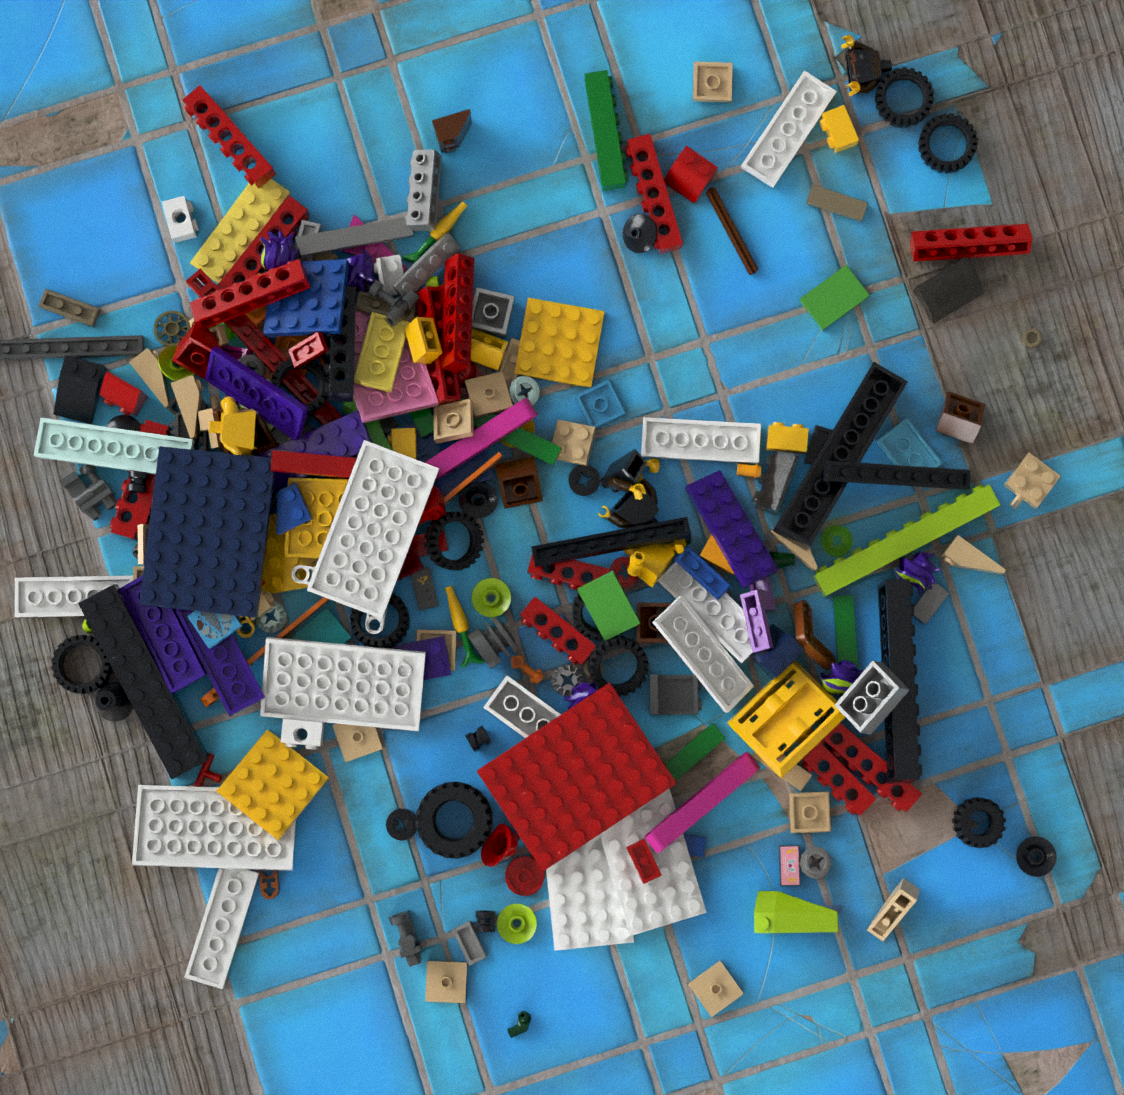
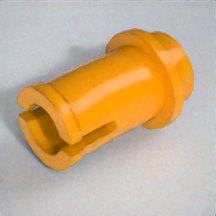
[737,463,761,479]

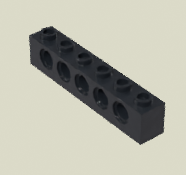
[325,286,356,402]

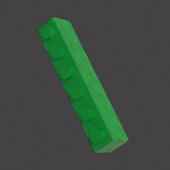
[584,70,629,191]

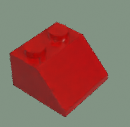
[664,145,718,204]
[172,323,222,379]
[99,371,148,417]

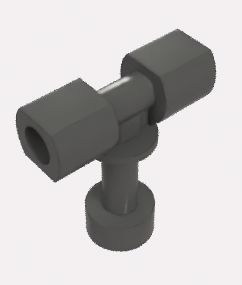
[368,281,419,327]

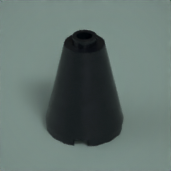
[95,682,133,722]

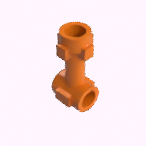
[510,655,544,685]

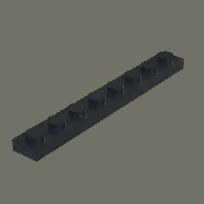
[824,461,971,490]
[531,517,691,567]

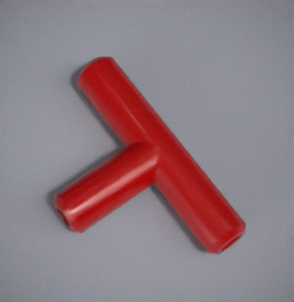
[193,753,222,787]

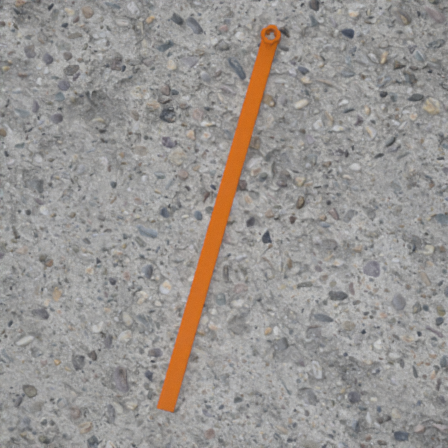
[200,452,503,708]

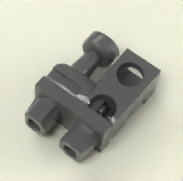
[60,464,117,521]
[389,910,423,967]

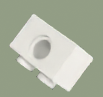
[162,196,199,243]
[281,718,325,750]

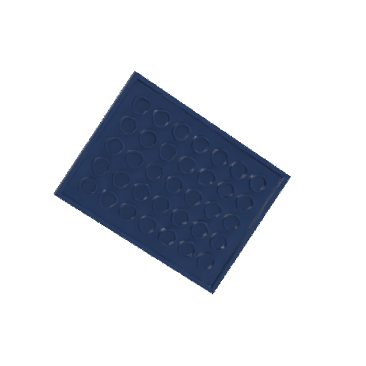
[139,446,276,618]

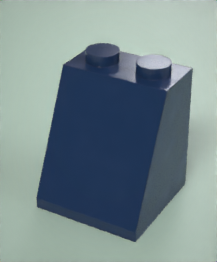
[749,624,804,679]

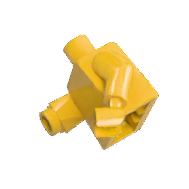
[209,397,257,456]
[624,539,686,587]

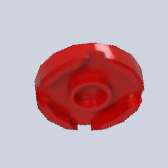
[505,856,544,896]

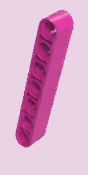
[425,398,538,482]
[645,752,760,853]

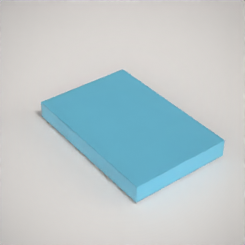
[875,418,943,488]

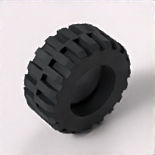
[416,782,493,859]

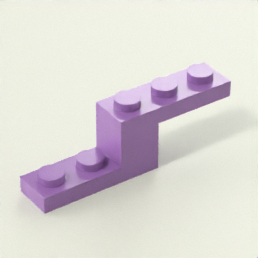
[740,576,777,653]

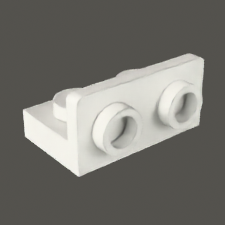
[373,254,404,296]

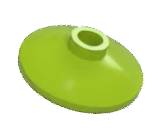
[158,346,194,381]
[472,578,511,618]
[497,903,537,944]

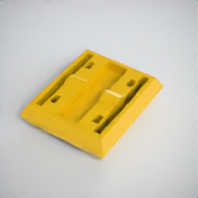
[727,660,845,779]

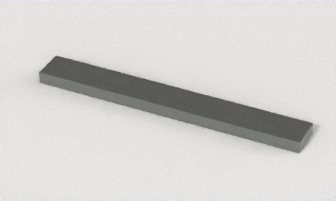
[0,335,144,360]

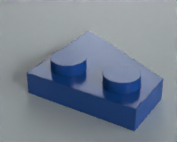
[276,483,313,535]

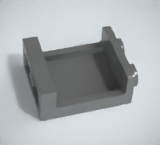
[649,674,702,715]

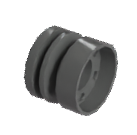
[467,616,519,669]

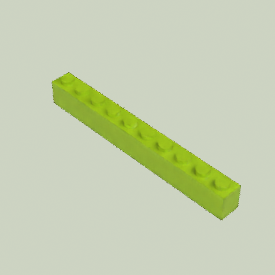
[813,484,1000,597]

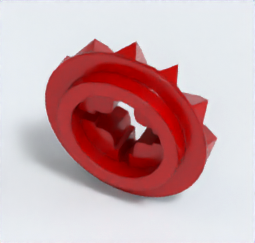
[609,556,639,588]

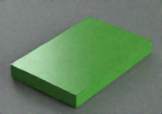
[799,265,870,331]
[577,571,640,641]

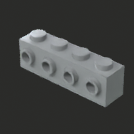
[405,149,442,231]

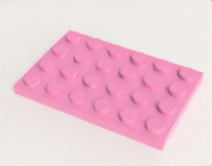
[336,311,439,423]

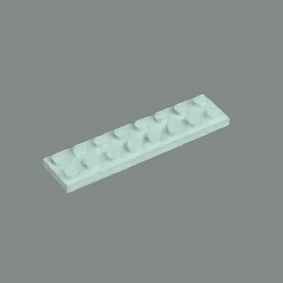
[34,418,195,475]

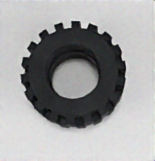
[952,797,1006,848]

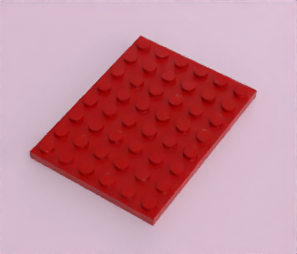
[477,682,677,871]

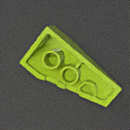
[754,891,839,933]

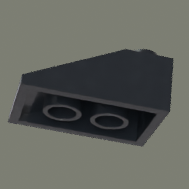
[53,355,108,425]

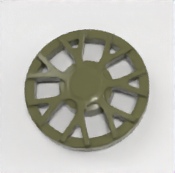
[154,311,190,347]

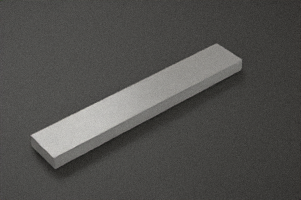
[295,217,413,257]

